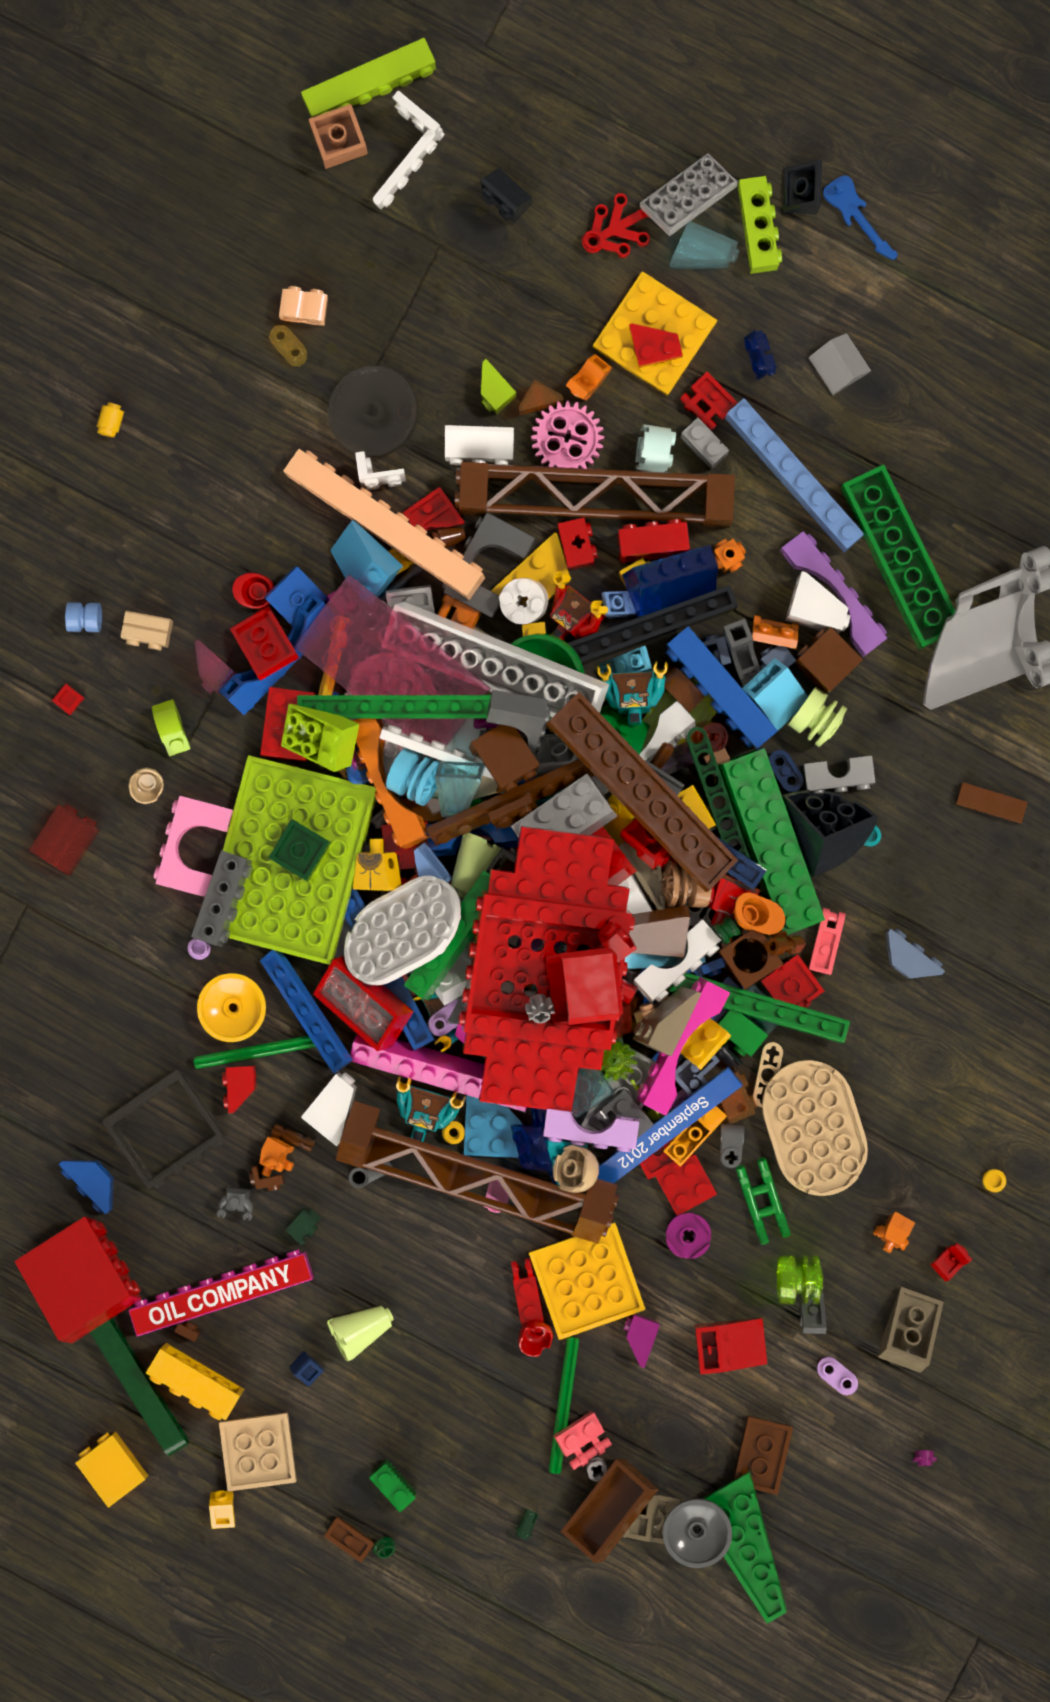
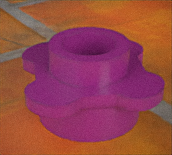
[912,1450,937,1466]

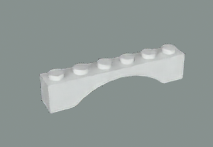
[591,701,695,800]

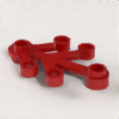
[582,193,650,258]

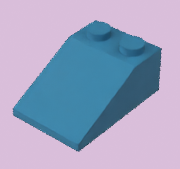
[330,519,403,605]

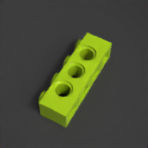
[737,176,782,274]

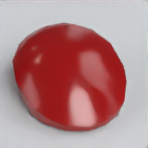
[232,572,274,609]

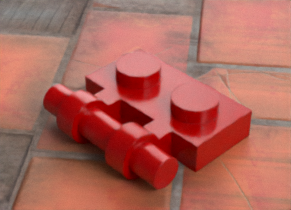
[680,372,738,431]

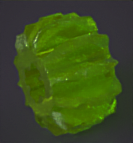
[600,1041,637,1081]

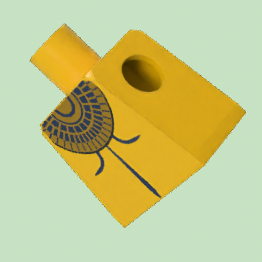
[353,839,402,891]

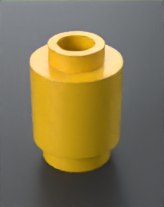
[97,402,124,438]

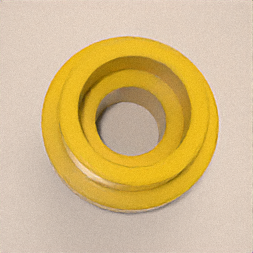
[442,1121,465,1144]

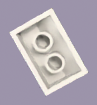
[445,425,514,465]

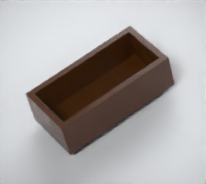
[561,1459,659,1563]

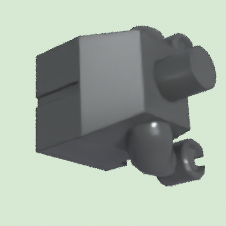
[216,1187,253,1220]

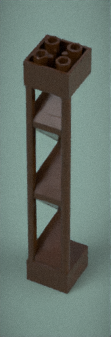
[455,462,735,528]
[336,1101,619,1244]

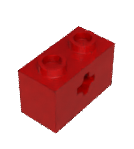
[557,518,598,571]

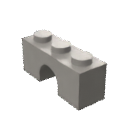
[802,756,875,794]

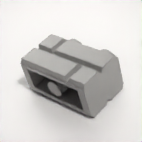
[680,418,729,470]

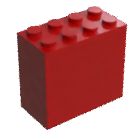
[14,1217,142,1343]

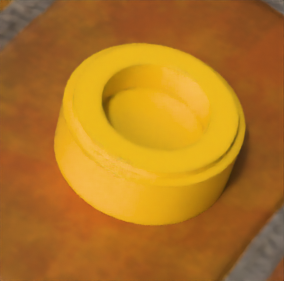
[982,1169,1006,1192]

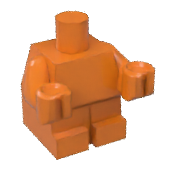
[259,1137,294,1177]
[873,1212,915,1253]

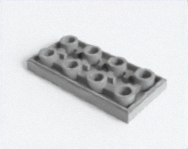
[640,153,738,236]

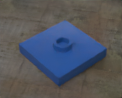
[264,565,327,626]

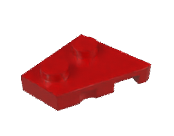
[629,323,683,368]

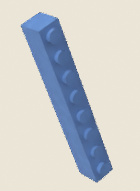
[725,399,864,553]

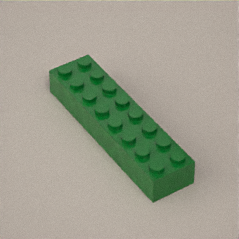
[840,464,955,650]
[718,748,825,935]

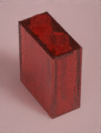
[29,803,100,875]

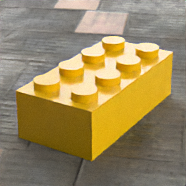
[146,1343,244,1420]

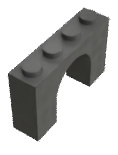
[442,513,535,620]
[474,690,551,759]

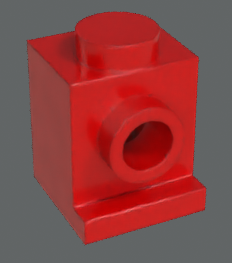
[597,922,637,963]

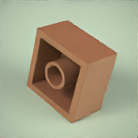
[309,104,368,169]

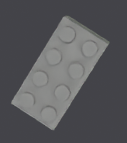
[511,774,617,838]

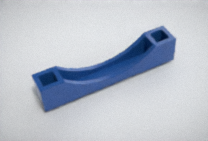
[219,593,338,715]

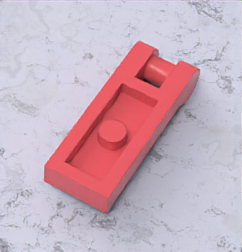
[808,908,846,975]

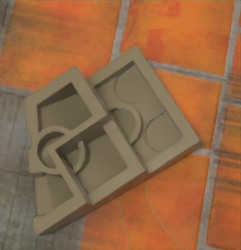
[623,1494,683,1544]

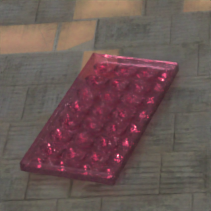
[295,575,491,761]

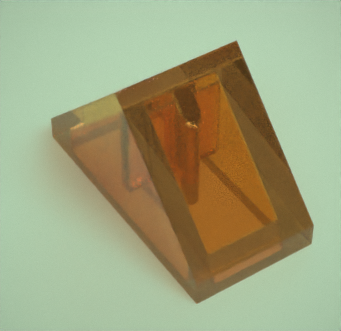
[519,379,563,416]

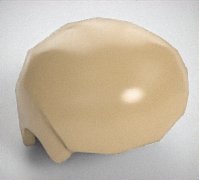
[129,767,164,804]

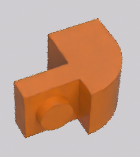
[566,354,612,400]

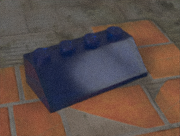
[622,545,718,617]

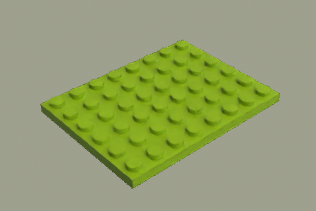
[223,755,377,965]

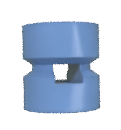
[65,602,102,632]

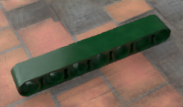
[685,726,750,858]
[90,1318,189,1456]

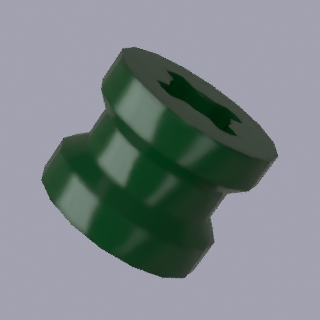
[712,916,741,945]

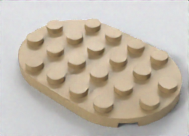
[762,1060,868,1196]

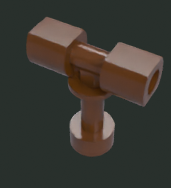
[765,931,806,955]

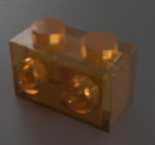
[721,1070,757,1124]

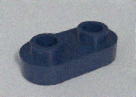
[768,750,803,792]

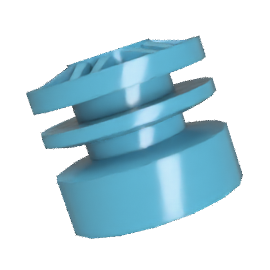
[386,747,444,806]

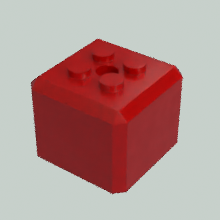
[546,948,623,1025]

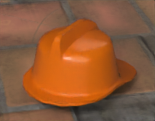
[732,893,785,935]

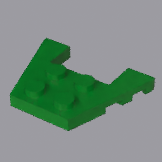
[600,705,650,755]

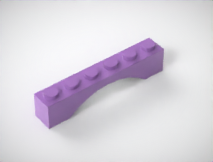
[780,531,887,657]

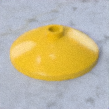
[197,973,266,1042]

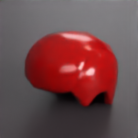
[518,1320,553,1357]

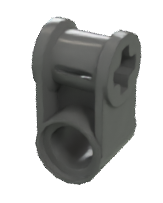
[719,1124,744,1168]

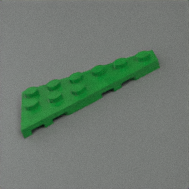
[702,1470,787,1624]

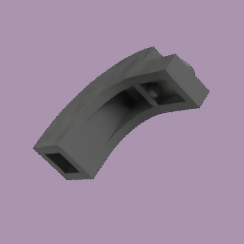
[723,619,761,688]

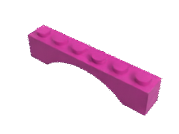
[637,977,730,1115]

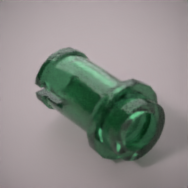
[515,1509,539,1540]

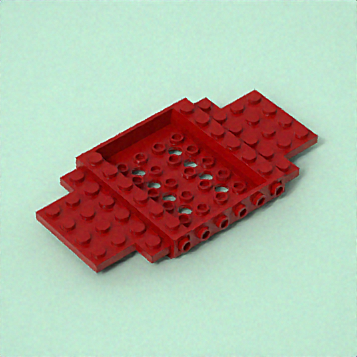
[458,826,635,1112]

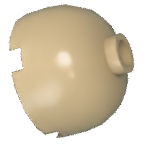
[553,1145,599,1193]

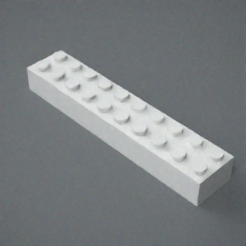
[381,602,609,717]

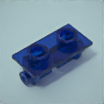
[744,330,777,380]

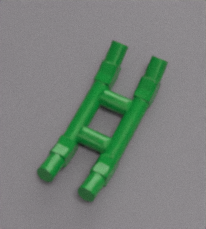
[736,1158,791,1245]

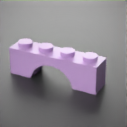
[543,1109,640,1152]

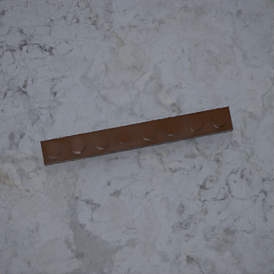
[426,759,595,846]

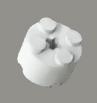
[499,578,548,624]

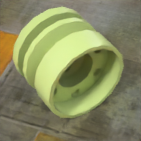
[788,686,847,747]

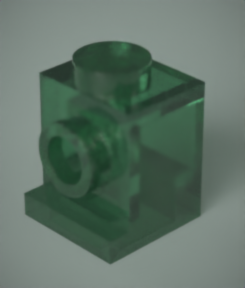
[285,1208,321,1245]

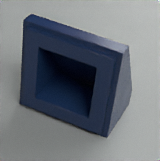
[289,1351,324,1387]

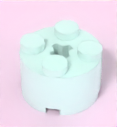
[635,424,676,472]

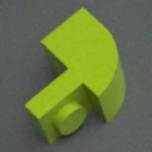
[152,699,191,756]

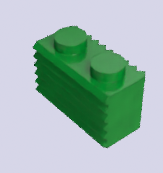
[369,1459,416,1512]

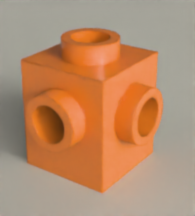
[712,539,746,573]

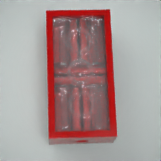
[313,956,414,1052]

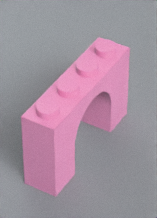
[154,796,233,897]

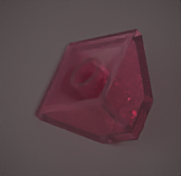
[195,639,236,695]

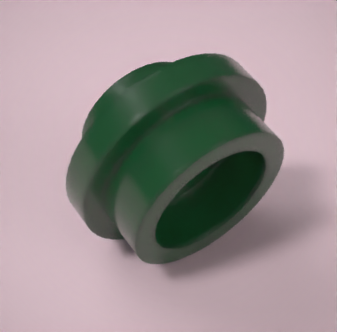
[373,1537,395,1559]

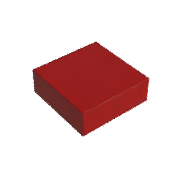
[52,684,84,716]

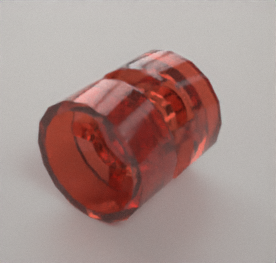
[692,720,728,752]

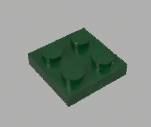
[268,819,332,882]

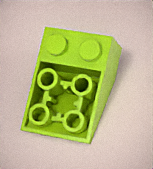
[281,704,359,772]

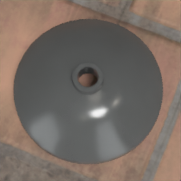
[663,1499,732,1568]

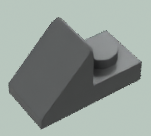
[800,1291,827,1334]

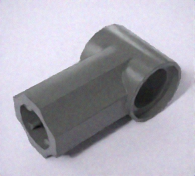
[349,1161,392,1188]

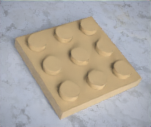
[219,1412,297,1491]

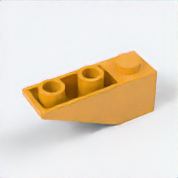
[664,1106,727,1167]

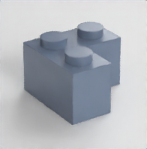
[675,1055,720,1095]

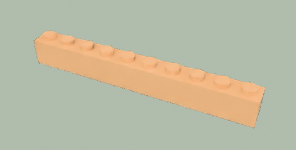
[283,449,485,600]

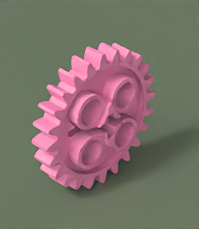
[531,401,604,469]

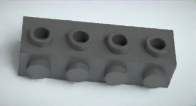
[191,850,253,947]

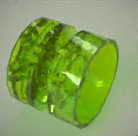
[777,1255,823,1304]

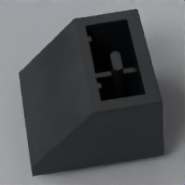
[480,168,532,223]

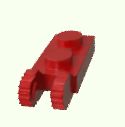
[511,1258,544,1326]

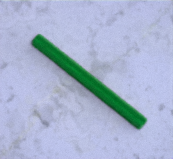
[194,1036,316,1069]
[549,1336,579,1474]

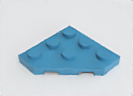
[464,1095,533,1158]

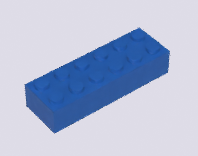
[665,626,778,749]

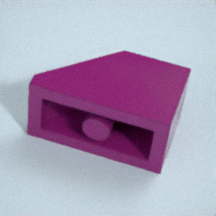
[623,1313,660,1368]

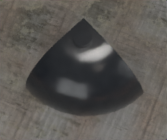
[782,790,878,877]

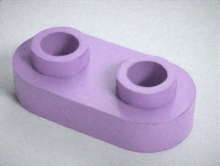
[428,999,459,1036]
[816,1356,858,1395]

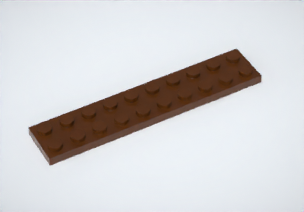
[546,692,738,892]

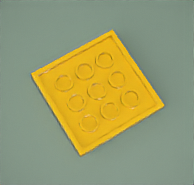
[593,271,717,396]
[529,1222,645,1340]

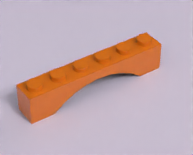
[353,718,431,849]

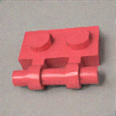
[554,1411,612,1470]

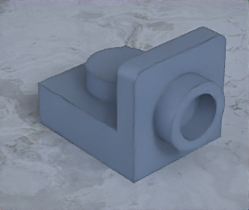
[702,634,731,667]

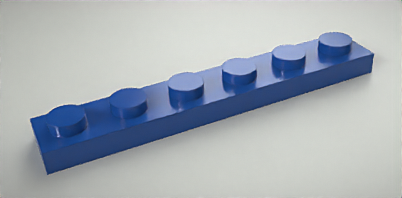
[260,950,353,1074]

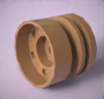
[661,859,712,907]

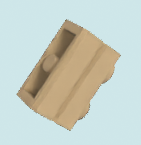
[121,611,173,651]

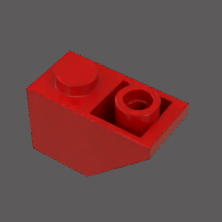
[222,1065,257,1114]

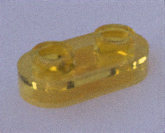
[269,325,307,366]

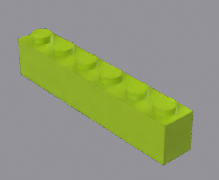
[301,38,436,118]

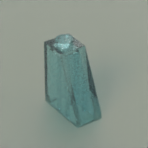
[669,221,740,269]
[435,761,485,817]

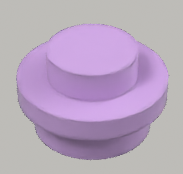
[188,938,211,960]

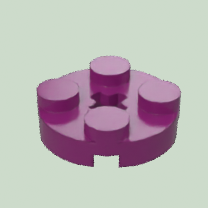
[665,1212,711,1259]

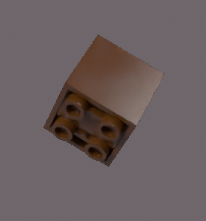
[794,627,863,694]
[717,929,783,989]

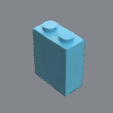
[742,658,808,730]

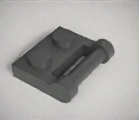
[593,1089,654,1138]

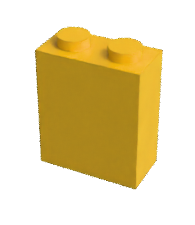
[75,1432,148,1508]

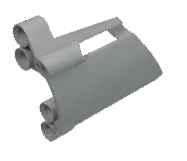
[923,546,1050,710]

